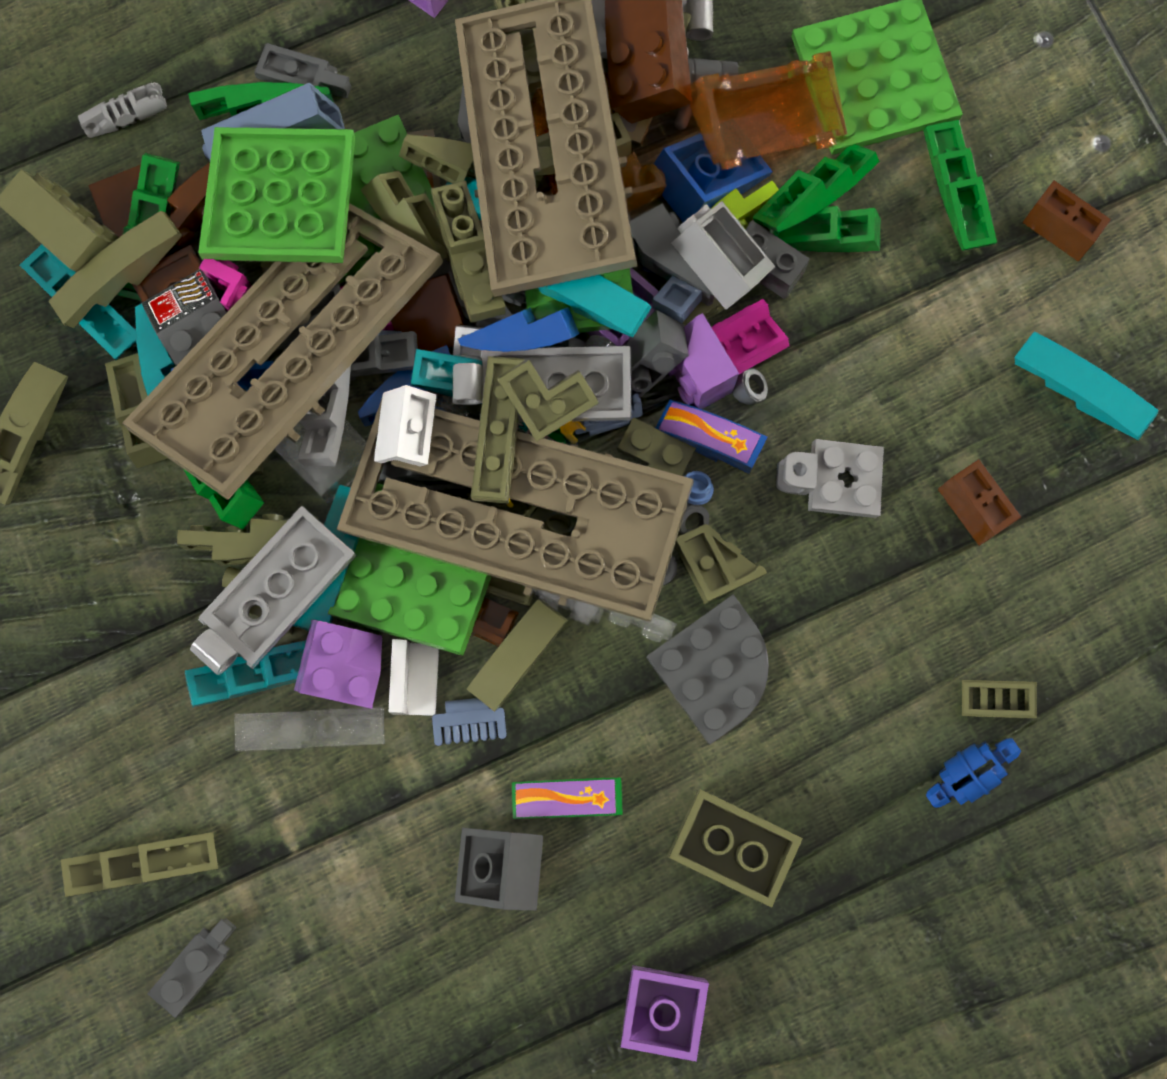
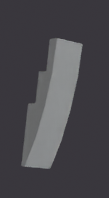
[297,365,351,468]

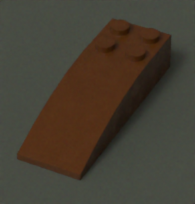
[605,0,693,124]

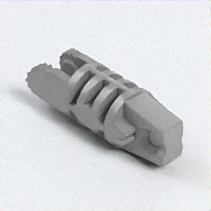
[78,82,167,138]

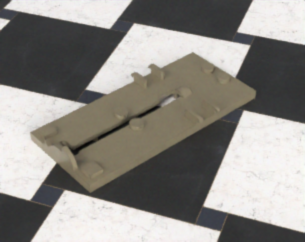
[455,0,637,297]
[122,203,443,500]
[337,399,694,622]

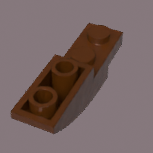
[167,163,210,254]

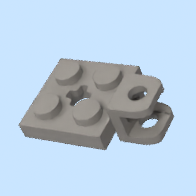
[776,439,884,518]

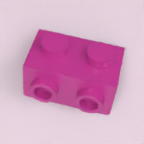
[199,259,252,311]
[711,299,789,374]

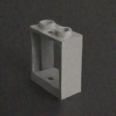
[671,201,775,310]

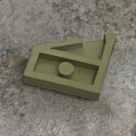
[675,524,767,604]

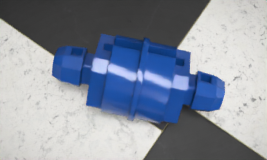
[926,738,1021,808]

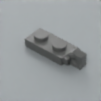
[254,43,352,98]
[148,918,237,1018]

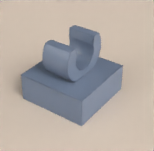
[652,276,702,323]

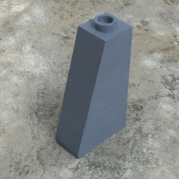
[201,83,345,162]

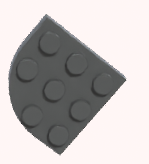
[646,594,769,745]

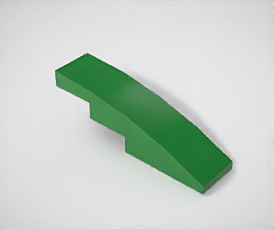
[188,82,334,120]
[923,120,997,251]
[752,144,880,233]
[117,153,180,301]

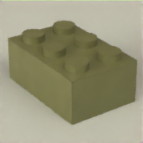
[0,169,119,272]
[667,789,803,908]

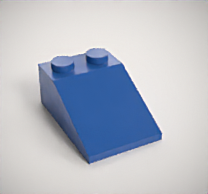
[646,120,773,222]

